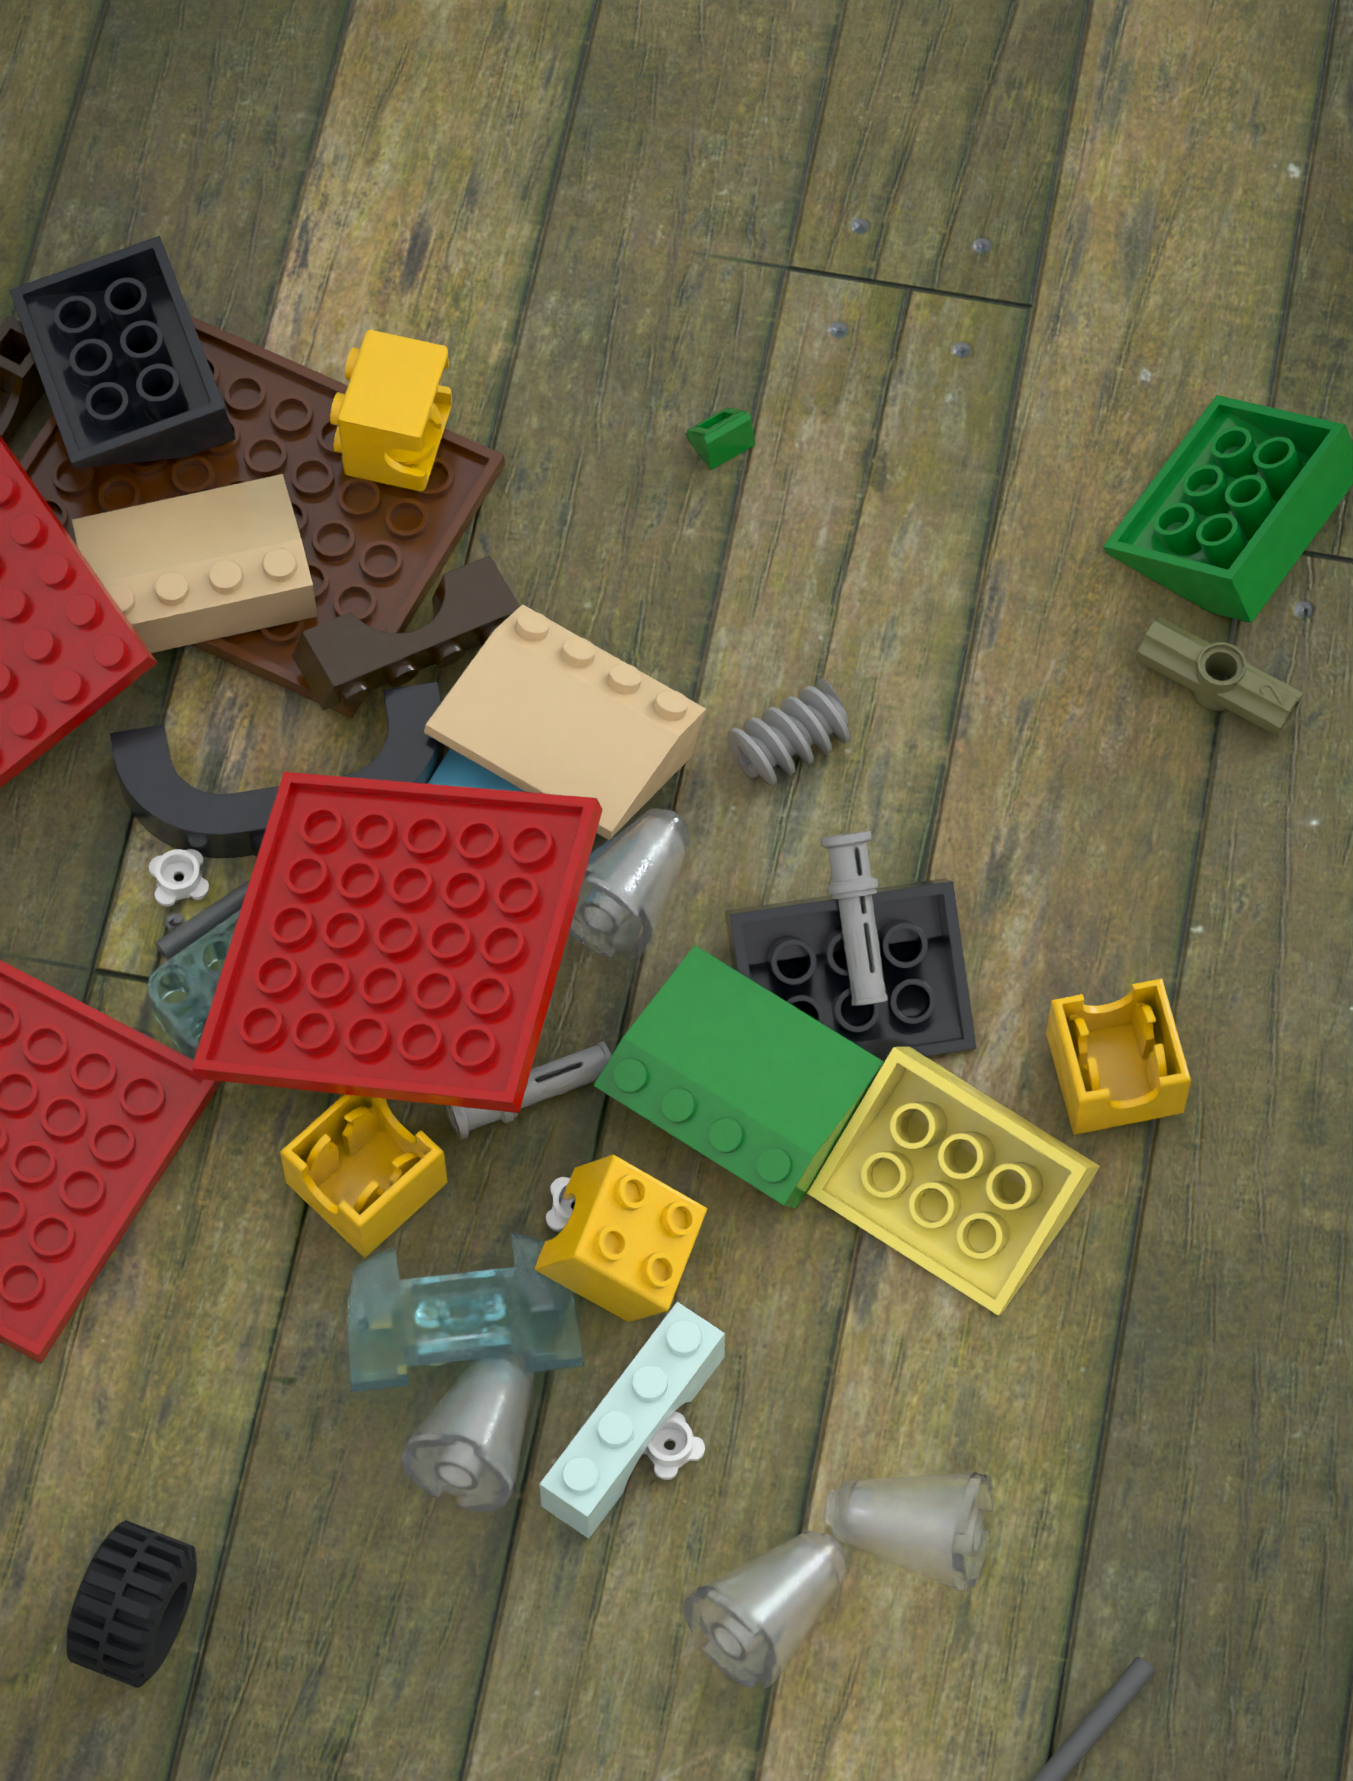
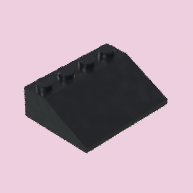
[9,236,236,468]
[725,878,977,1062]

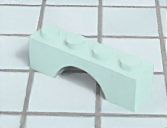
[539,1302,725,1539]

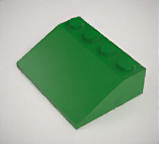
[1103,395,1353,623]
[593,945,884,1209]

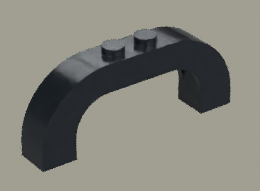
[110,682,444,858]

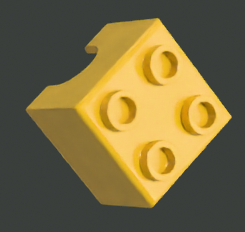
[330,330,452,492]
[1046,978,1191,1135]
[280,1094,448,1258]
[534,1155,708,1322]

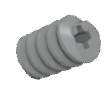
[727,678,851,786]

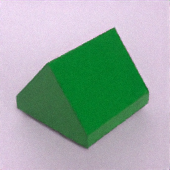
[685,407,755,470]

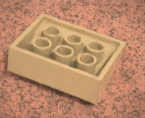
[72,474,318,653]
[424,604,706,840]

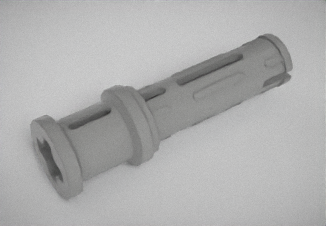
[821,831,888,1006]
[444,1041,611,1140]

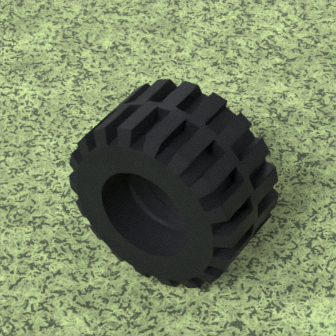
[66,1520,197,1688]

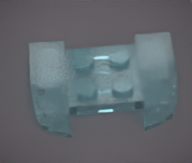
[347,1233,585,1392]

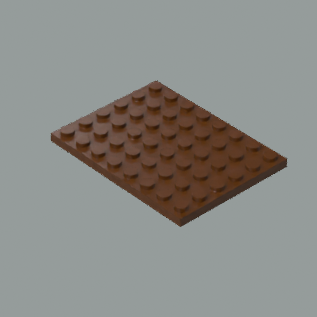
[20,316,505,719]

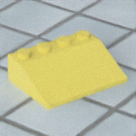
[807,1047,1100,1316]

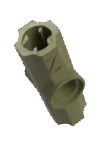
[1136,617,1303,737]

